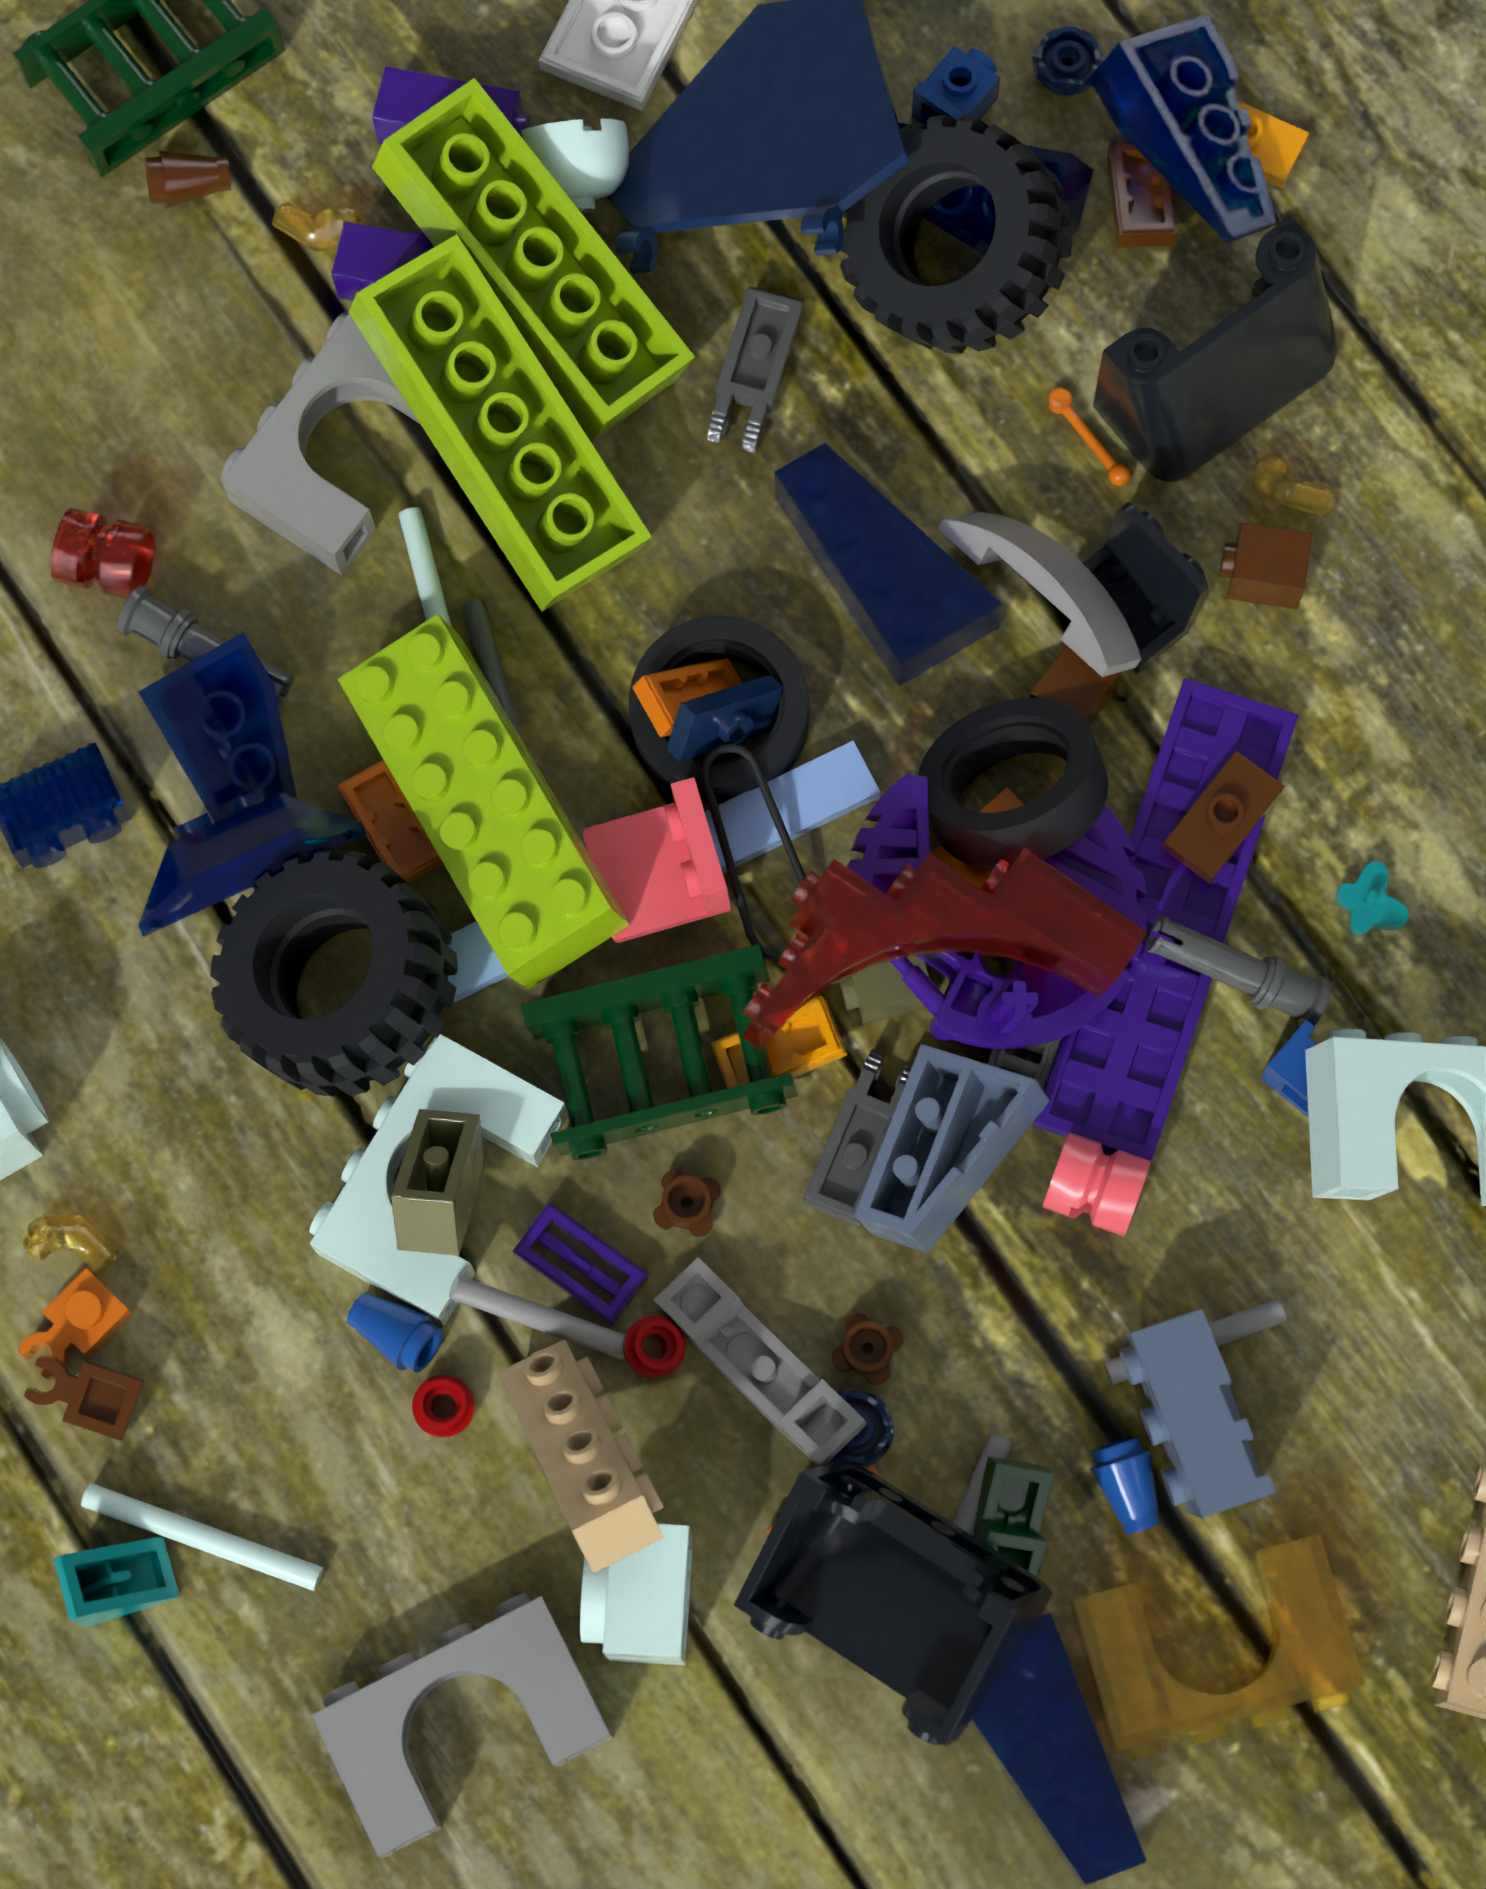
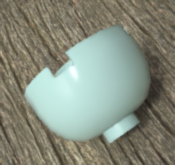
[521,119,629,214]

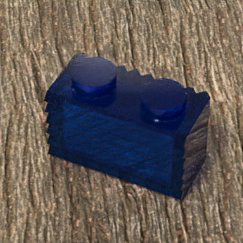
[0,743,132,868]

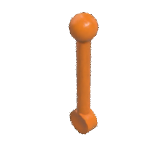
[1048,388,1131,487]

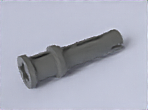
[116,585,293,709]
[1146,915,1332,1027]

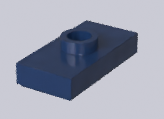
[666,675,783,762]

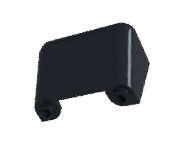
[1093,215,1338,482]
[734,1462,1053,1746]

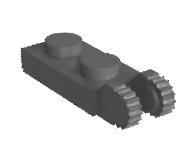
[707,286,804,453]
[803,1049,913,1227]

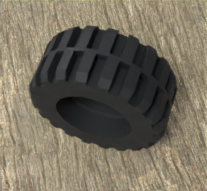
[840,115,1073,354]
[210,849,458,1097]

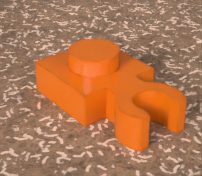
[18,1268,133,1381]

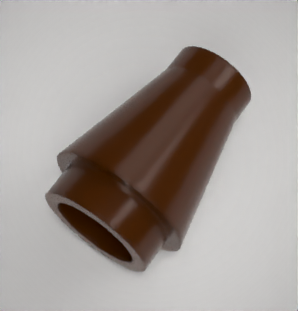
[145,151,231,209]

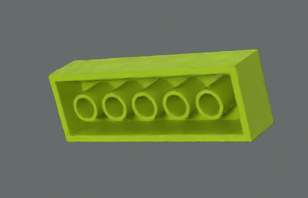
[372,78,695,443]
[348,234,652,611]
[338,614,631,990]

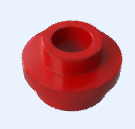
[623,1315,686,1379]
[412,1375,475,1438]

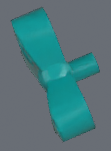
[1335,861,1409,936]

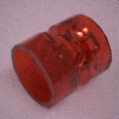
[51,508,156,599]

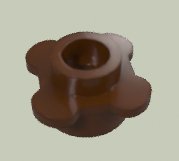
[653,1170,721,1237]
[832,1313,903,1385]

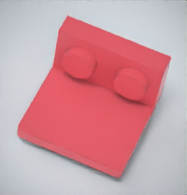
[583,777,731,943]

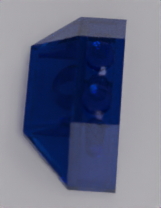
[138,787,366,937]

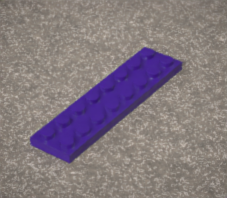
[1033,678,1299,1162]

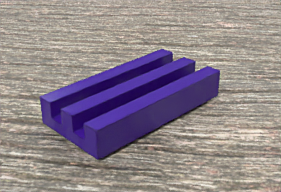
[512,1202,649,1327]

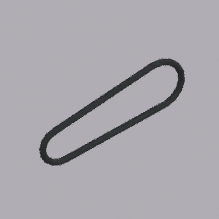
[700,743,822,962]

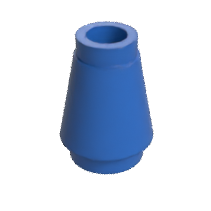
[347,1292,443,1373]
[1090,1435,1161,1534]

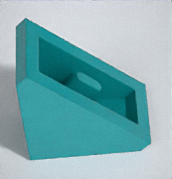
[53,1536,180,1627]

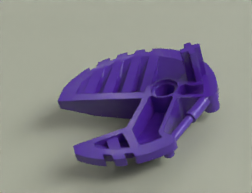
[844,775,1147,1049]

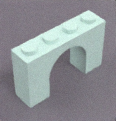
[1305,1029,1486,1206]
[309,1034,568,1326]

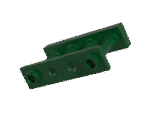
[13,0,286,178]
[521,944,798,1160]

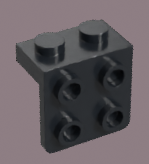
[1082,502,1209,674]

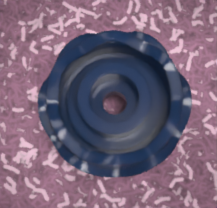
[1032,26,1105,96]
[831,1389,894,1468]

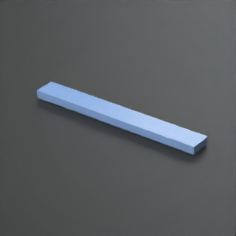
[447,741,880,1003]

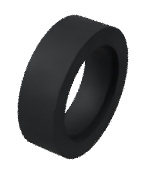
[629,616,809,803]
[918,698,1109,868]

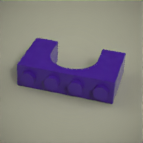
[331,66,530,301]

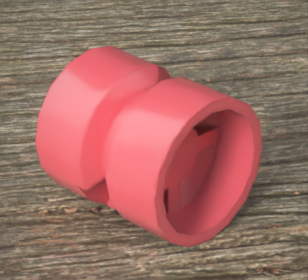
[1042,1132,1151,1237]

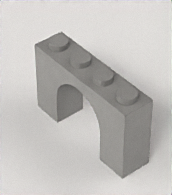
[220,312,420,576]
[311,1593,614,1857]

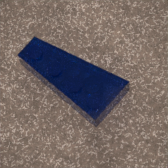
[774,443,1002,687]
[969,1613,1147,1886]

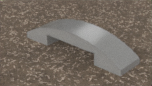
[938,512,1142,677]
[653,1258,867,1467]

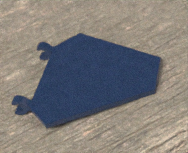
[606,0,910,274]

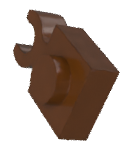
[24,1356,144,1441]

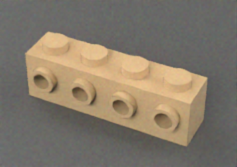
[498,1339,664,1573]
[1431,1462,1486,1719]

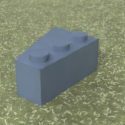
[854,1044,1050,1253]
[1119,1309,1276,1518]

